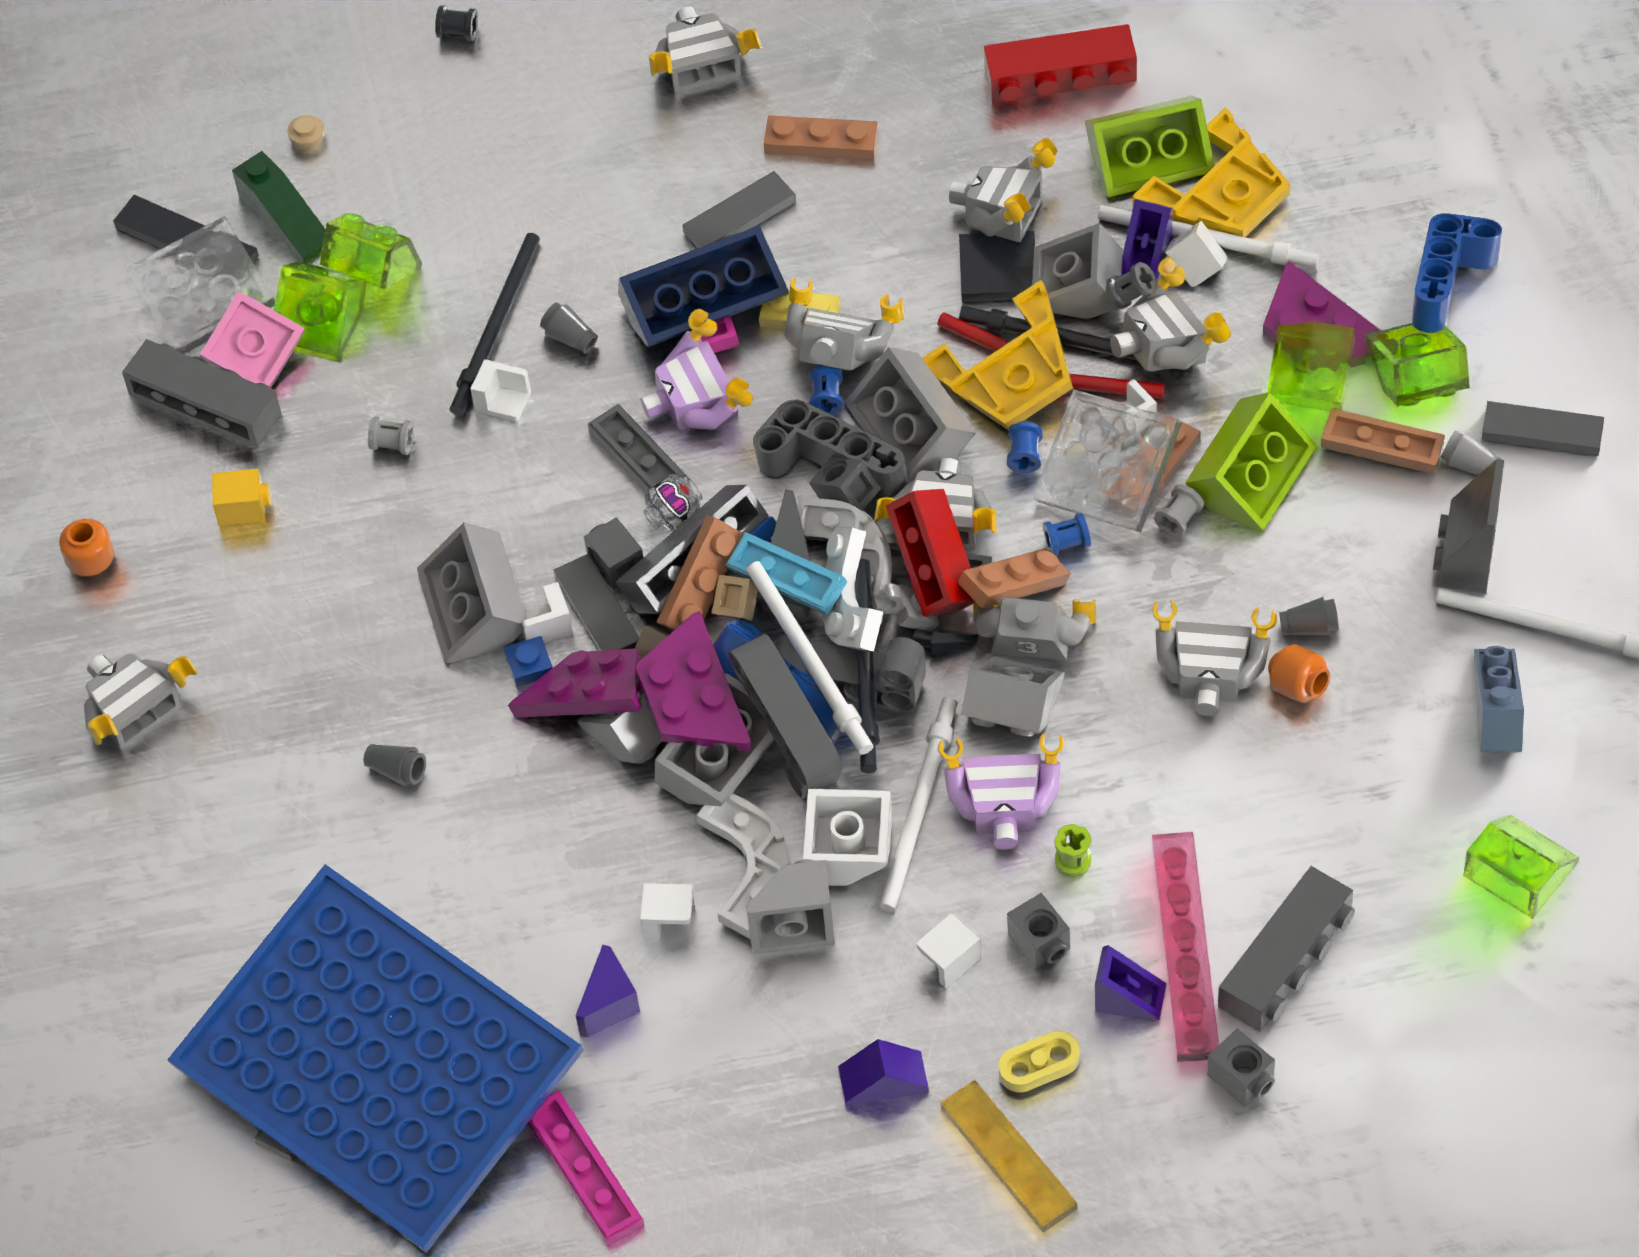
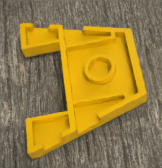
[1132,108,1290,237]
[922,280,1073,430]

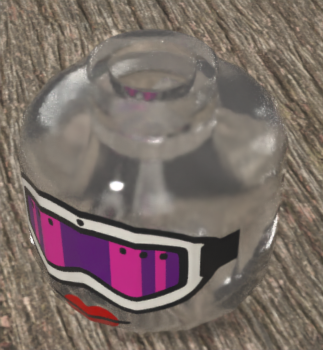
[643,474,703,532]

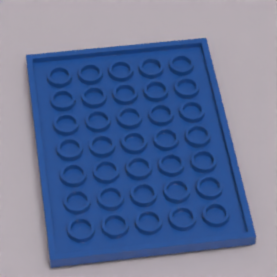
[167,864,584,1253]

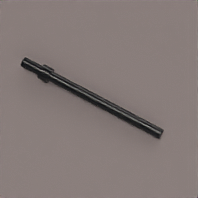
[449,233,540,416]
[959,306,1181,371]
[855,559,880,774]

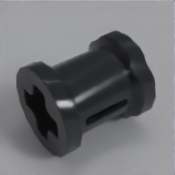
[435,5,478,41]

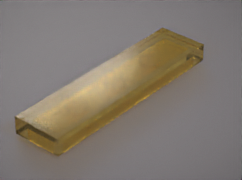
[941,1080,1078,1233]

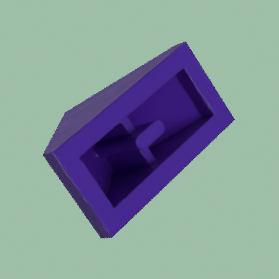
[1122,199,1173,281]
[575,944,640,1037]
[1095,945,1167,1022]
[838,1039,929,1107]

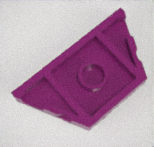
[1263,261,1398,377]
[635,611,751,751]
[508,648,642,718]

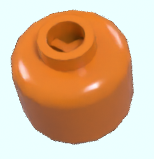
[59,518,114,576]
[1268,644,1330,703]

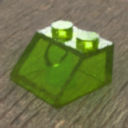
[319,213,422,290]
[274,261,368,357]
[1267,322,1355,411]
[1365,323,1470,406]
[1463,815,1580,919]

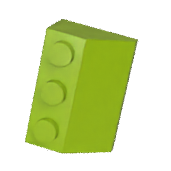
[1085,96,1215,197]
[1185,392,1317,532]

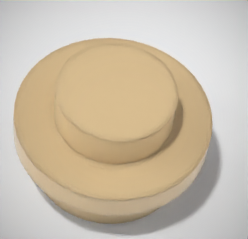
[287,115,325,150]

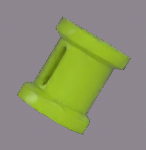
[1054,824,1092,877]

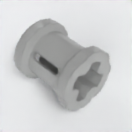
[368,416,414,455]
[1154,484,1204,537]

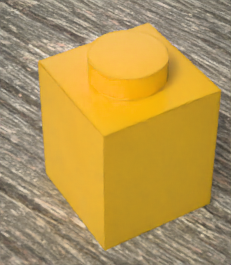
[212,469,271,527]

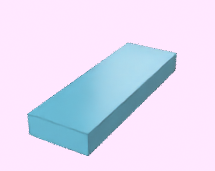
[726,532,847,616]

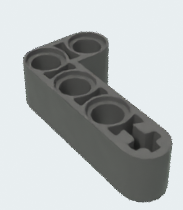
[753,399,909,498]
[728,634,842,799]
[774,635,926,713]

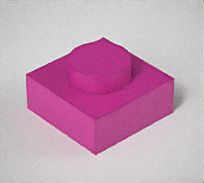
[701,317,740,353]

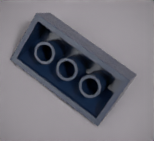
[618,225,789,347]

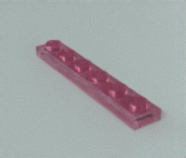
[1152,832,1219,1062]

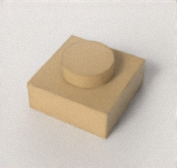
[711,575,758,621]

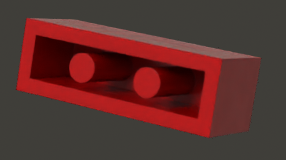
[886,489,976,617]

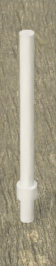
[1098,205,1320,269]
[747,561,873,755]
[1436,588,1639,659]
[879,697,958,913]

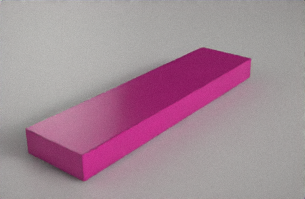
[528,1090,645,1247]

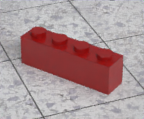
[984,24,1137,103]

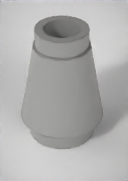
[1441,430,1503,475]

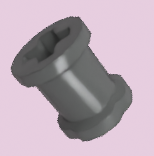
[1106,262,1157,309]

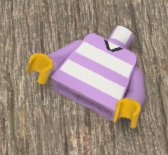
[640,309,753,430]
[937,733,1065,850]

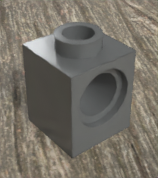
[809,456,881,511]
[584,517,643,590]
[1007,893,1070,969]
[1207,1028,1275,1106]

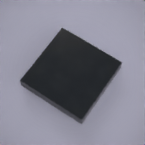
[959,231,1035,302]

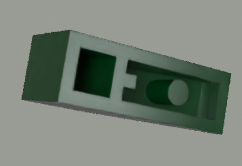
[232,151,334,263]

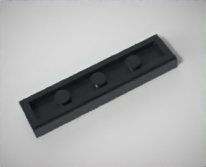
[113,195,259,282]

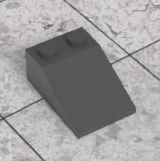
[1433,459,1504,593]

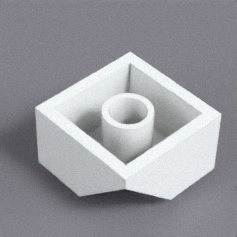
[803,789,892,886]

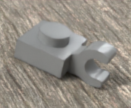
[871,583,939,632]

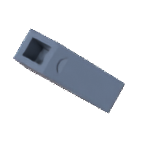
[1474,646,1524,752]

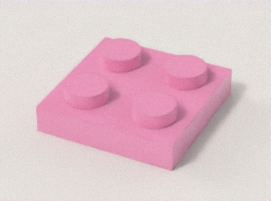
[200,291,305,387]

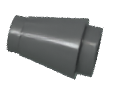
[540,302,598,354]
[1279,596,1340,636]
[363,744,426,786]

